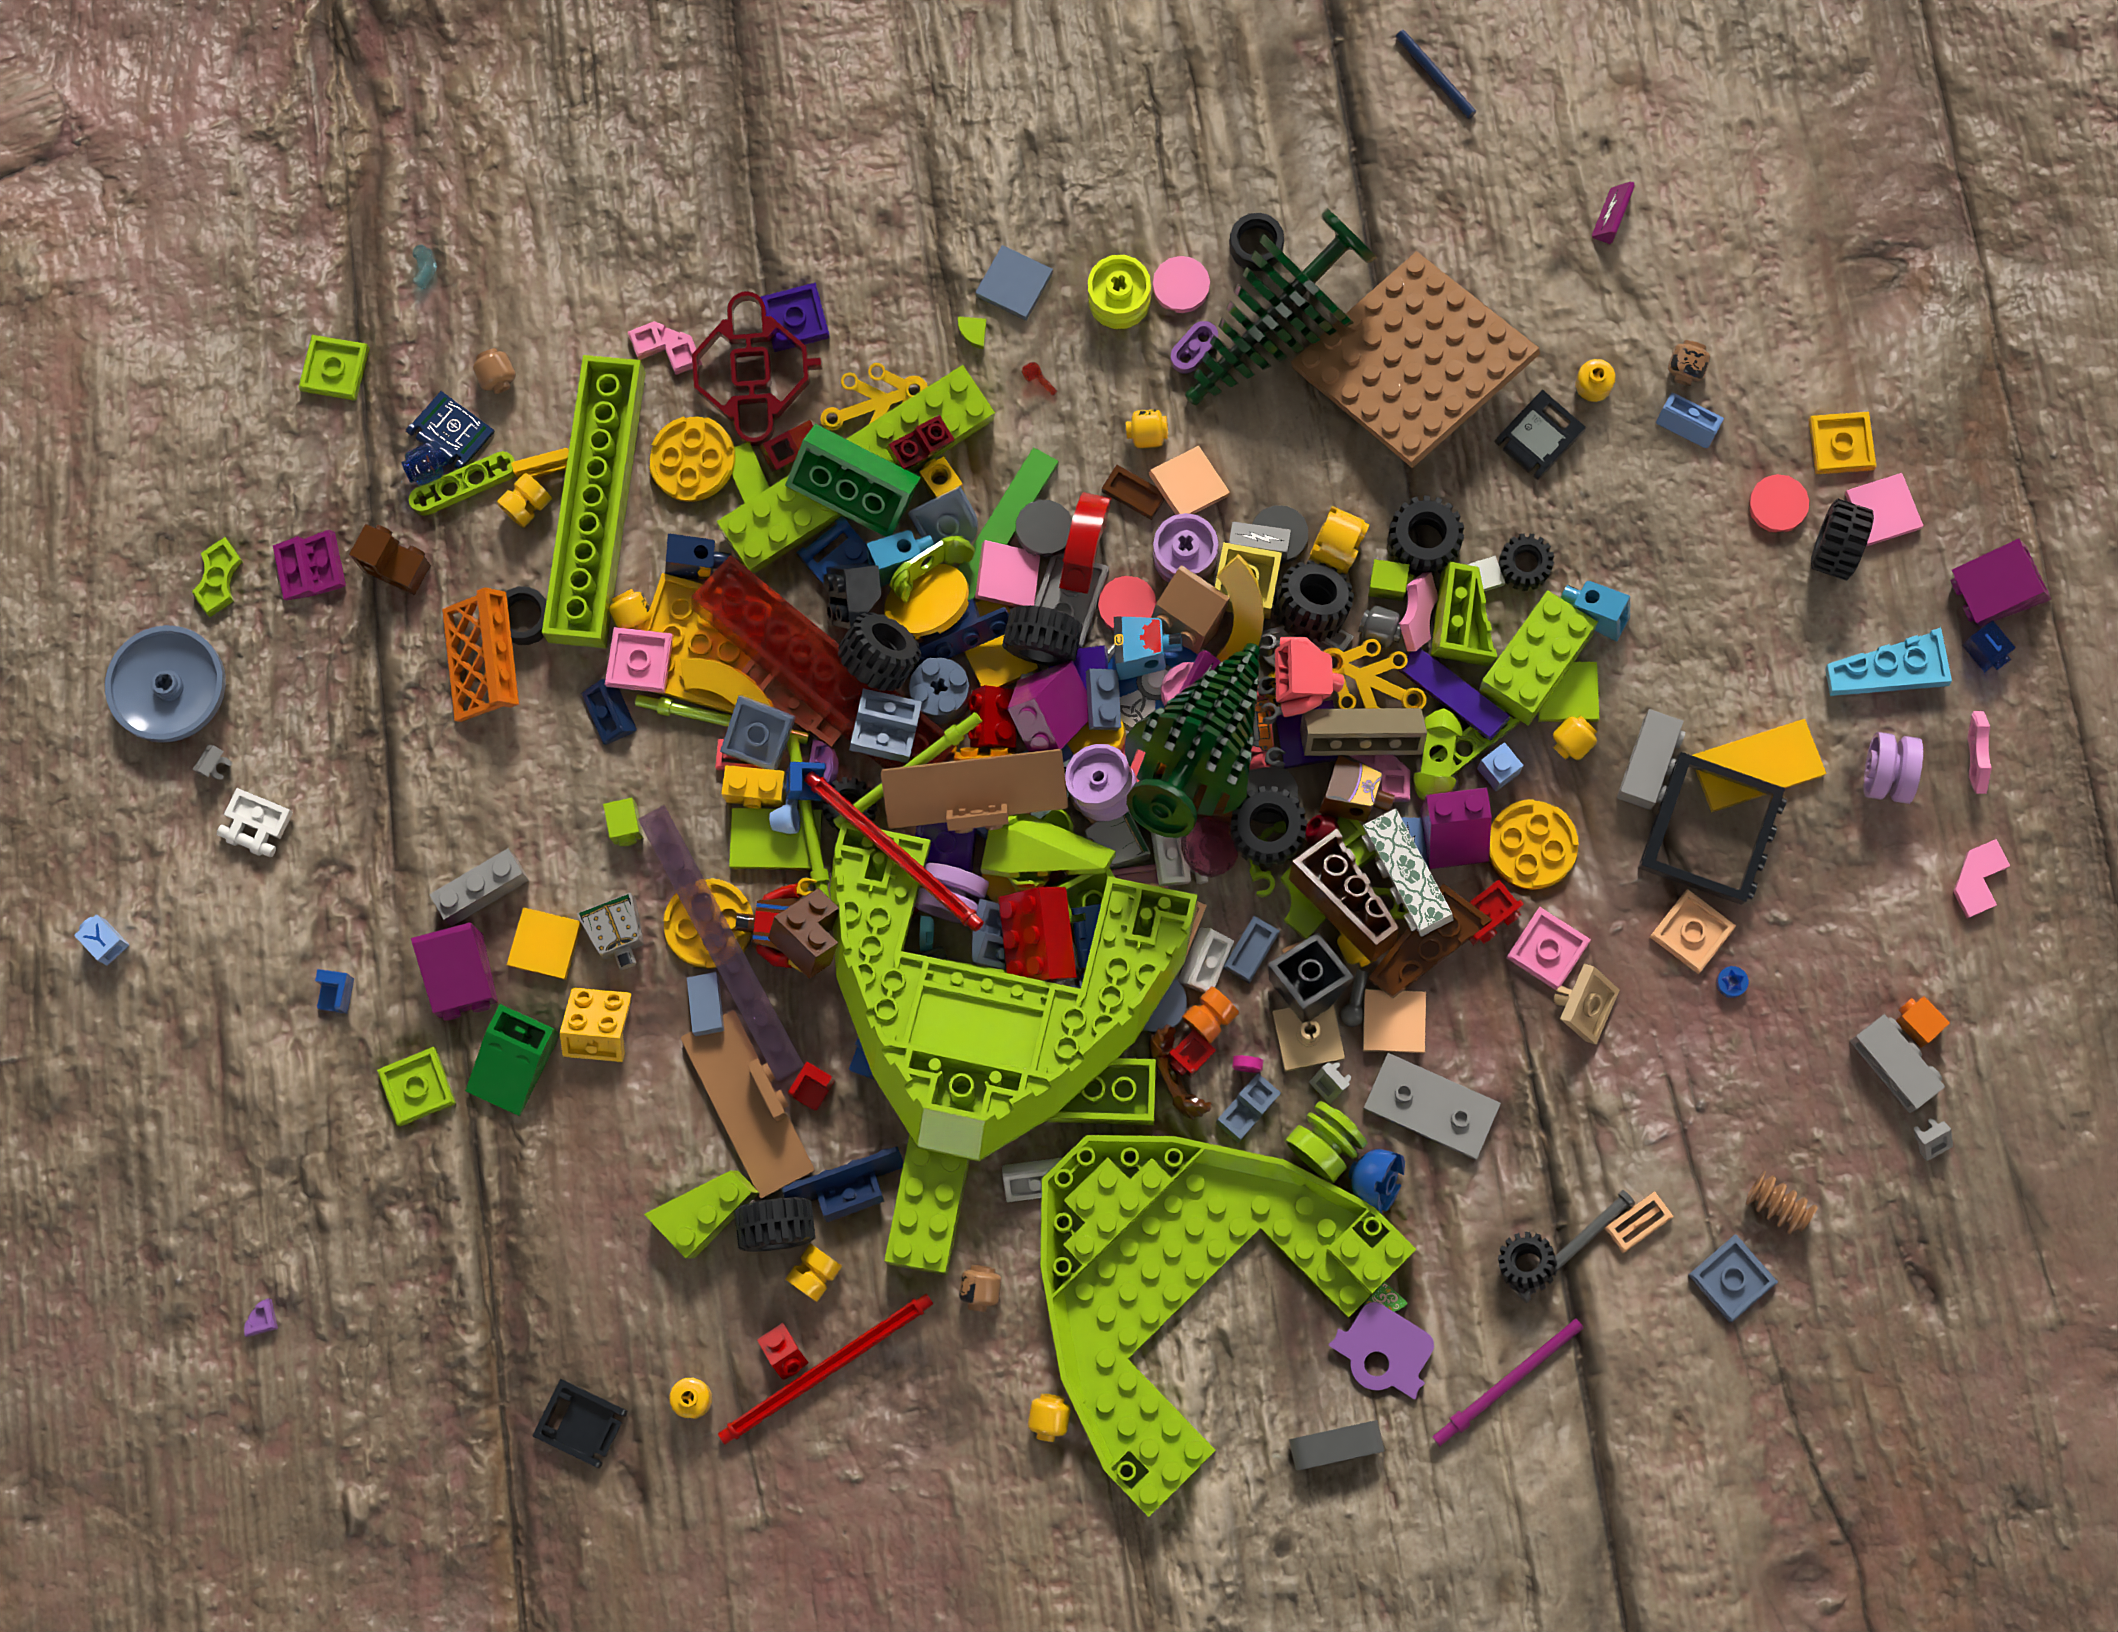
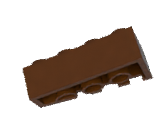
[1289,829,1399,963]

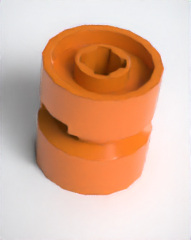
[1182,986,1239,1044]

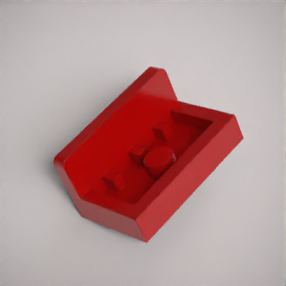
[968,685,1016,750]
[1469,880,1524,946]

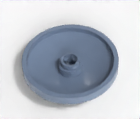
[105,625,226,742]

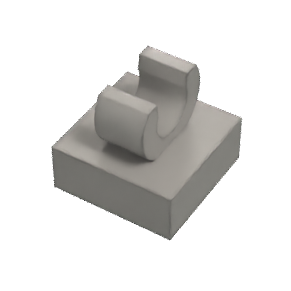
[192,745,232,779]
[1309,1062,1351,1104]
[1914,1118,1953,1161]

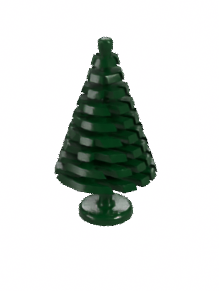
[1185,208,1377,405]
[1125,643,1261,838]

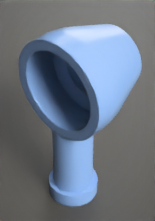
[769,800,800,834]

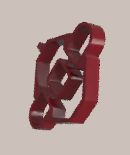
[692,291,823,446]

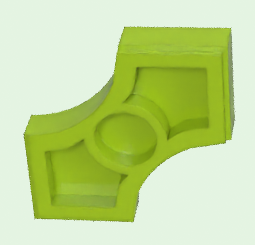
[192,537,243,617]
[1280,865,1326,940]

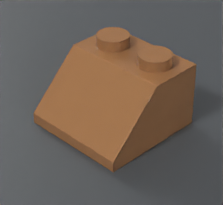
[1151,565,1230,654]

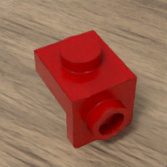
[1169,1029,1216,1078]
[757,1323,809,1380]

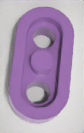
[1171,321,1218,373]

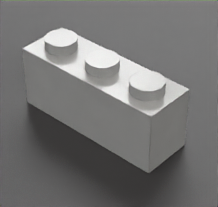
[1616,709,1685,810]
[429,848,530,927]
[1850,1014,1945,1113]

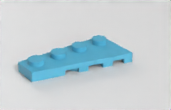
[1825,627,1952,696]

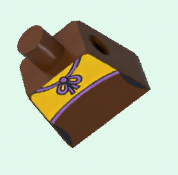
[1319,755,1395,822]

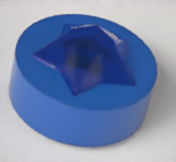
[1716,966,1749,998]

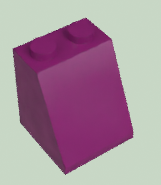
[1950,538,2051,627]
[1007,660,1089,752]
[1420,787,1492,870]
[411,923,498,1020]

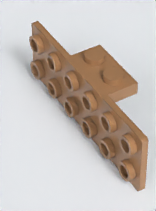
[881,749,1068,833]
[681,1010,815,1198]

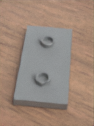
[1363,1053,1501,1160]

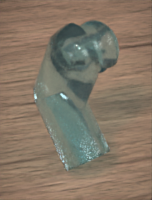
[412,245,437,289]

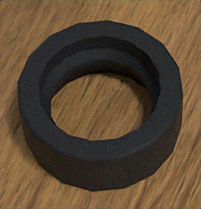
[1229,213,1284,271]
[506,586,547,645]

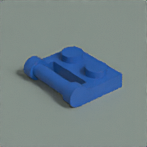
[796,516,867,586]

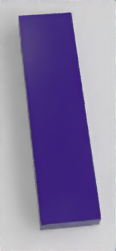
[1398,648,1510,741]

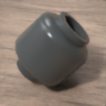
[1358,606,1402,649]

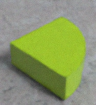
[958,317,987,349]

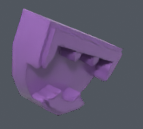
[809,739,838,786]

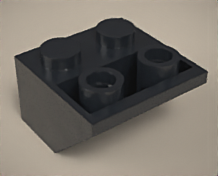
[824,563,881,629]

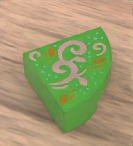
[1363,1282,1407,1312]

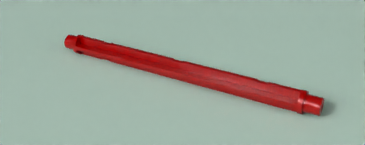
[804,771,984,932]
[718,1293,934,1445]

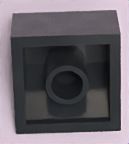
[1268,932,1354,1023]

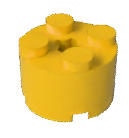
[1308,506,1369,574]

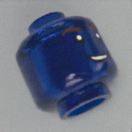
[401,443,448,486]

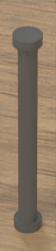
[1514,1190,1635,1303]

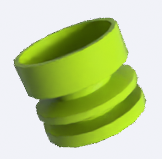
[1284,1101,1368,1183]

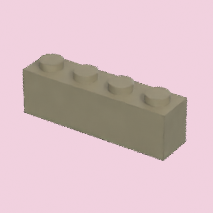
[1300,708,1427,756]

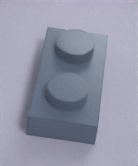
[1086,668,1121,731]

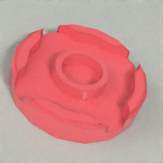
[1749,474,1809,533]
[1098,576,1157,631]

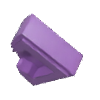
[244,1298,278,1337]

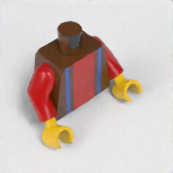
[735,878,817,972]

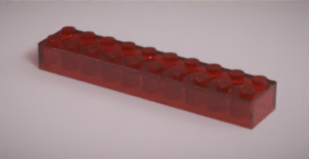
[691,555,958,769]

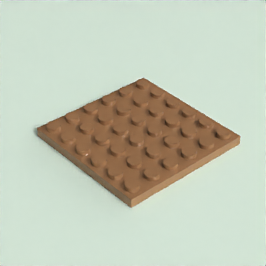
[1291,251,1540,468]

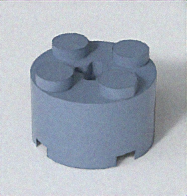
[909,658,971,725]

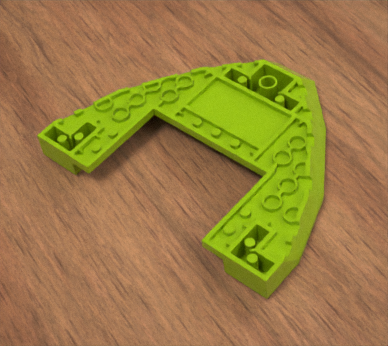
[830,821,1198,1161]
[1040,1135,1416,1517]

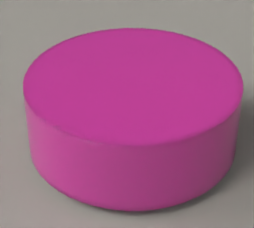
[1232,1055,1264,1073]

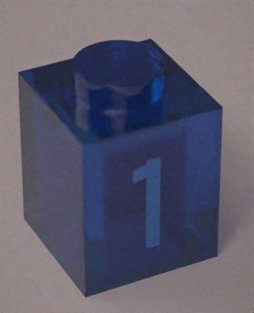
[1962,620,2016,673]

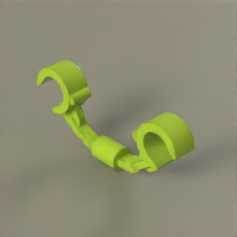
[1249,821,1286,897]

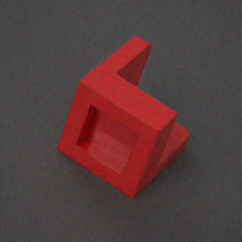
[788,1061,835,1111]

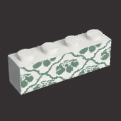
[1362,809,1453,937]

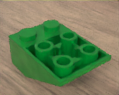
[465,1004,560,1116]

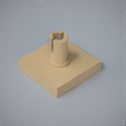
[1554,964,1620,1044]
[1272,1005,1345,1072]

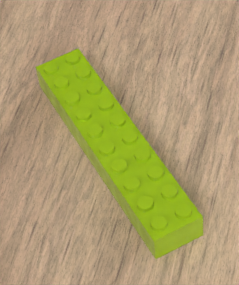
[542,355,646,648]
[717,365,995,576]
[884,959,1005,1276]

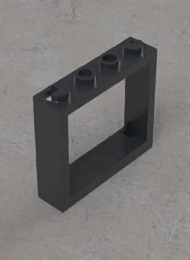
[1638,752,1787,905]

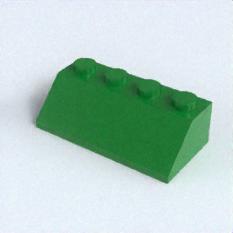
[785,424,921,537]

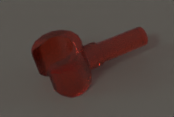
[1022,362,1058,396]

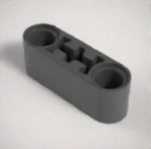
[1289,1420,1385,1471]

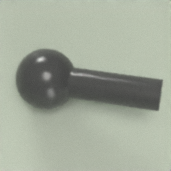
[1340,969,1369,1027]

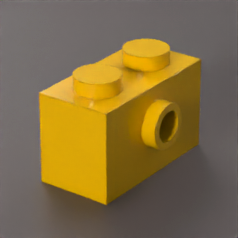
[721,765,786,809]

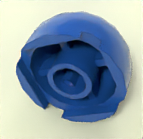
[1348,1149,1405,1213]

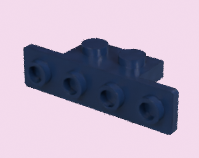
[910,598,1009,675]
[782,1146,904,1223]

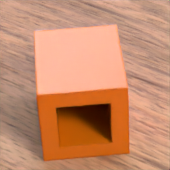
[1895,996,1950,1048]

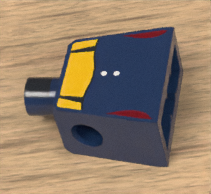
[665,534,732,580]

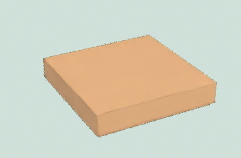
[1149,446,1230,515]
[1650,889,1736,974]
[1363,989,1426,1054]

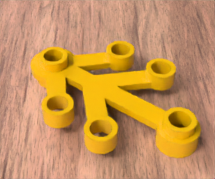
[820,363,928,432]
[1323,639,1426,709]

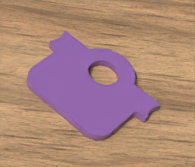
[1328,1302,1434,1399]

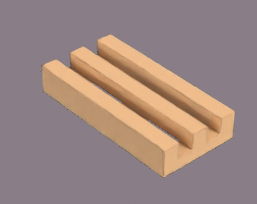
[1604,1191,1674,1253]

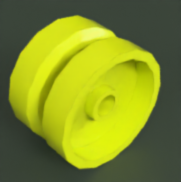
[1088,255,1151,329]

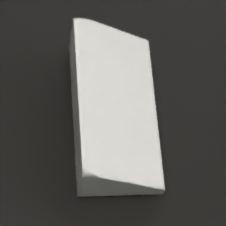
[1178,928,1234,993]
[1002,1158,1062,1202]

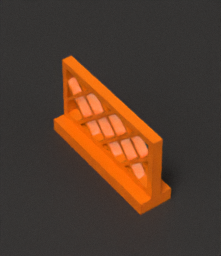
[442,587,519,722]

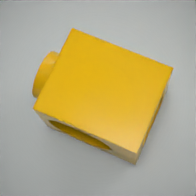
[919,456,964,499]

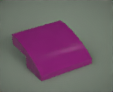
[273,530,346,601]

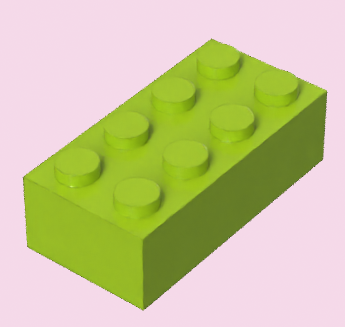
[1479,590,1598,726]
[1045,1058,1156,1125]

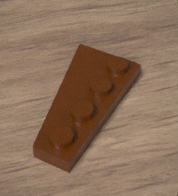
[1368,883,1492,998]

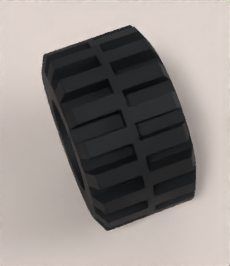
[1387,496,1464,576]
[1811,498,1874,581]
[1273,561,1354,642]
[1002,605,1083,666]
[838,612,921,691]
[1230,786,1307,867]
[734,1197,816,1252]

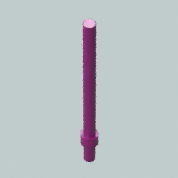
[1432,1319,1584,1447]

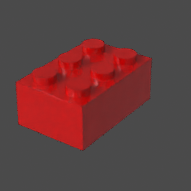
[998,887,1077,983]

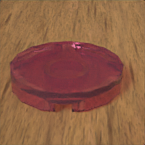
[1181,817,1238,878]

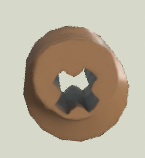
[1745,1171,1818,1235]

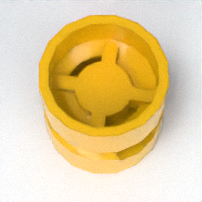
[496,473,552,528]
[785,1244,843,1302]

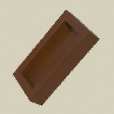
[1102,465,1165,520]

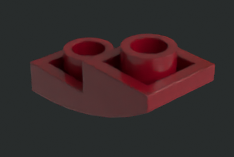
[886,415,955,470]

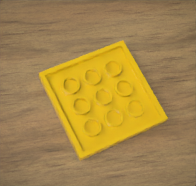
[643,573,775,714]

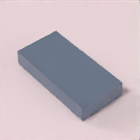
[1223,916,1280,984]
[687,972,724,1037]

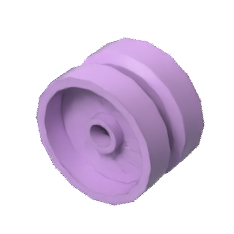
[1153,513,1218,583]
[1864,732,1923,804]
[1065,744,1137,821]
[915,863,989,924]

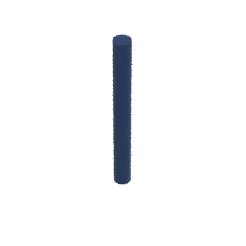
[1395,29,1476,119]

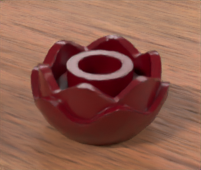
[1305,814,1339,847]

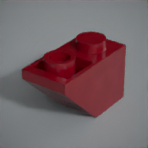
[758,420,813,472]

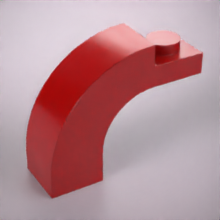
[1059,492,1112,594]

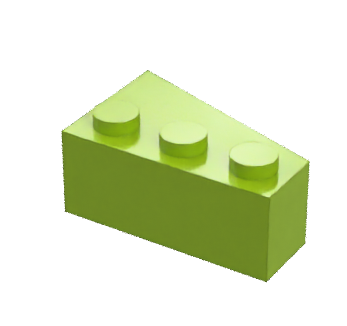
[1430,562,1497,666]
[644,1170,759,1259]

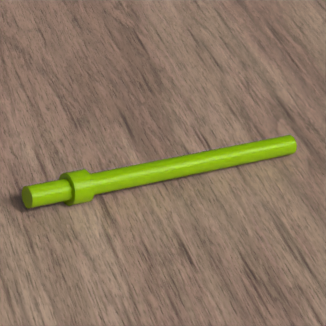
[635,694,810,745]
[833,712,982,829]
[787,734,830,898]

